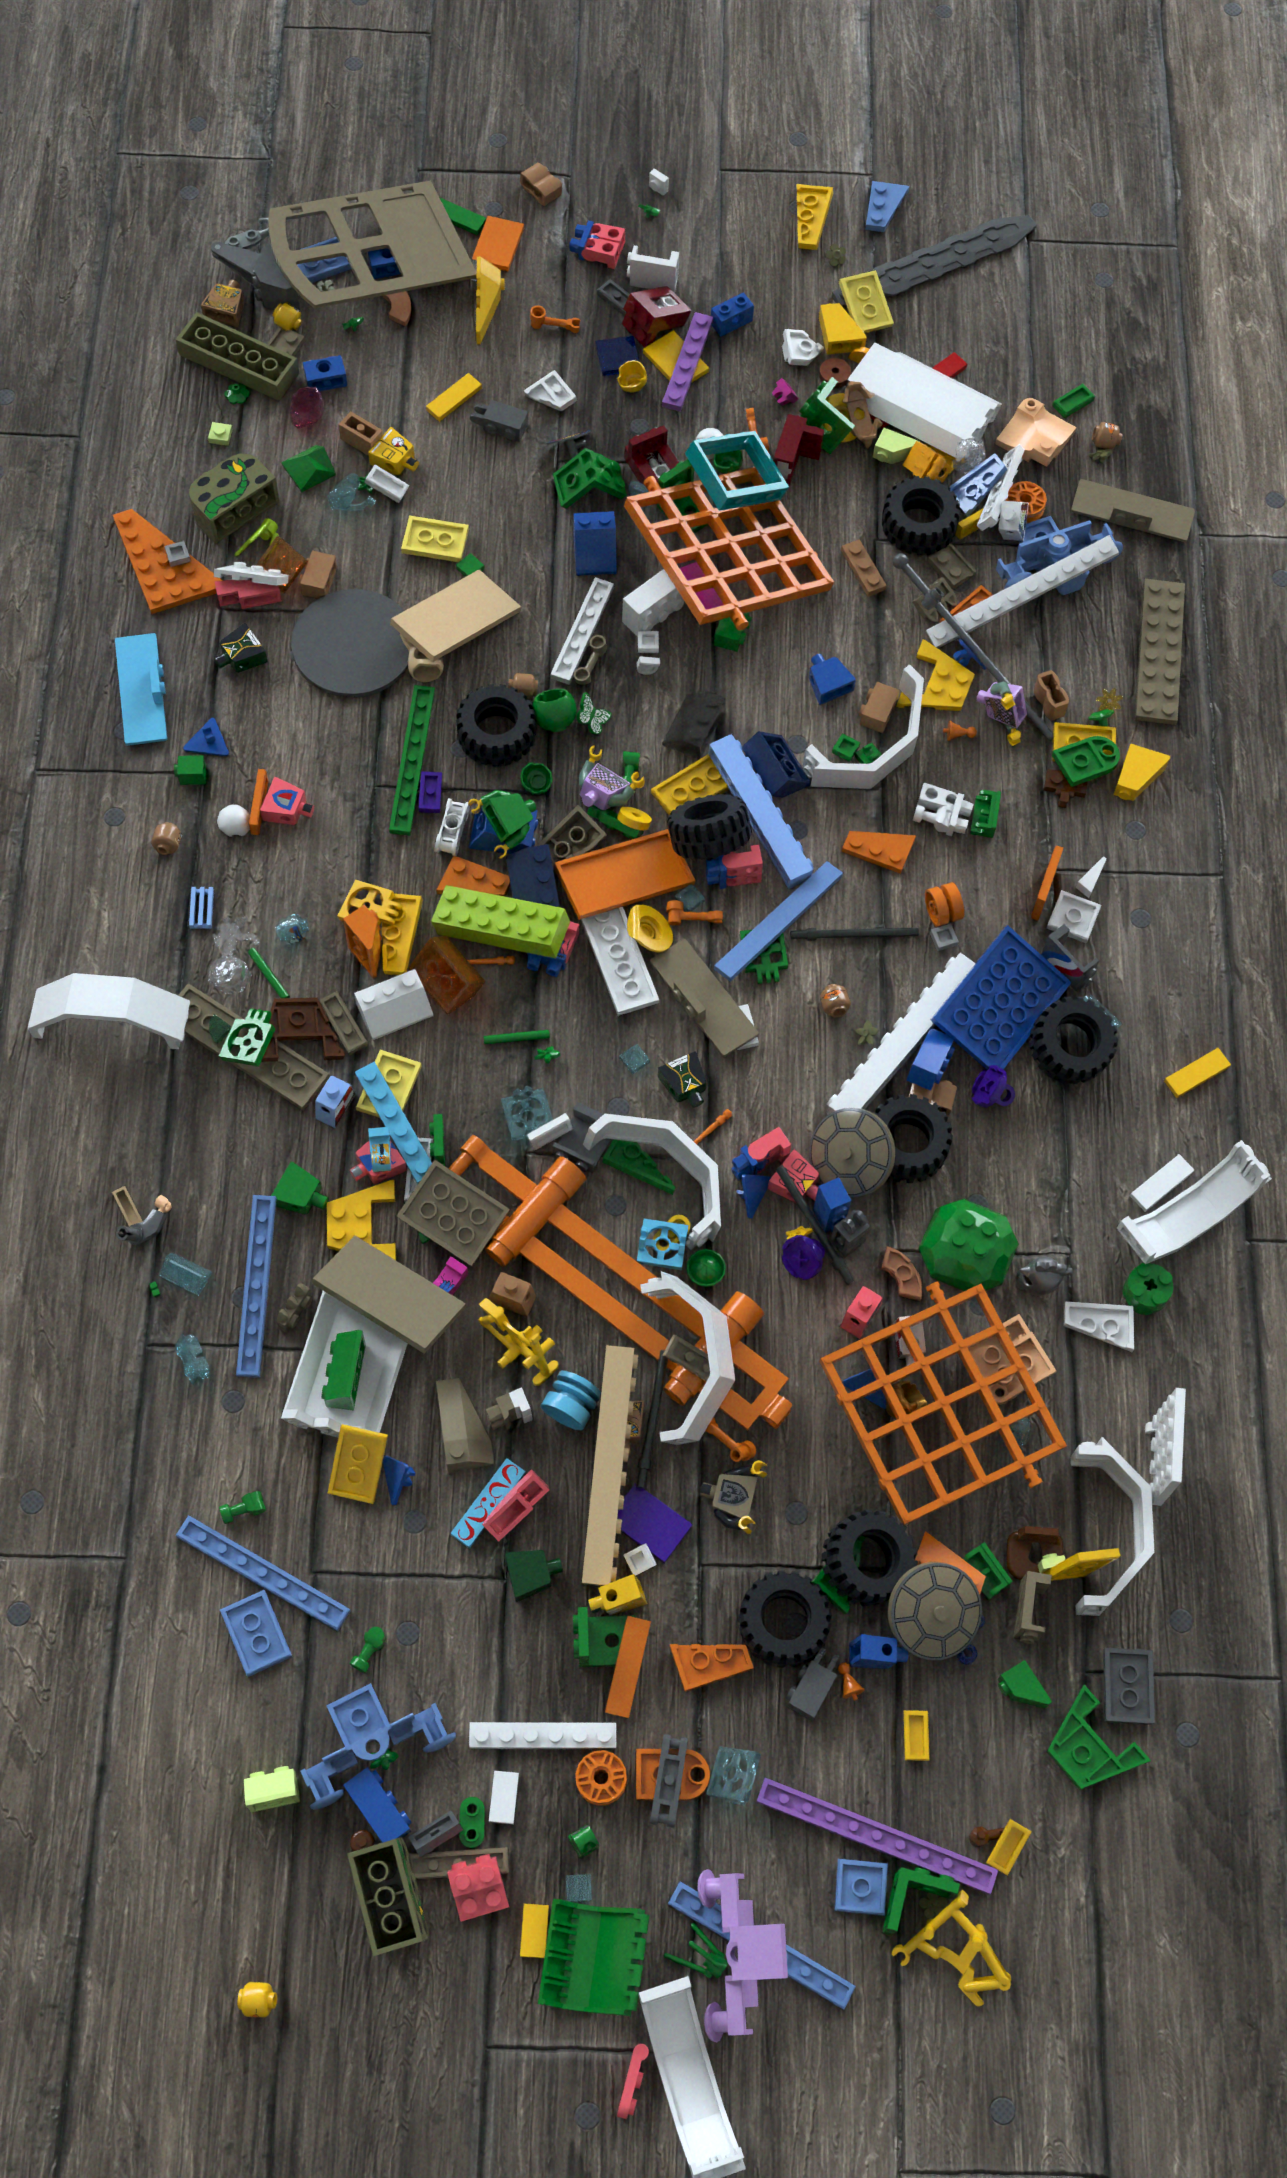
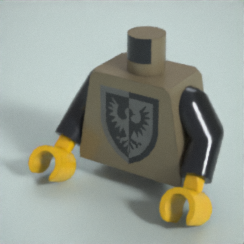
[700,1460,767,1534]

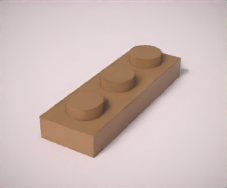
[841,539,887,597]

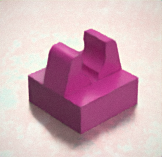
[772,378,799,406]

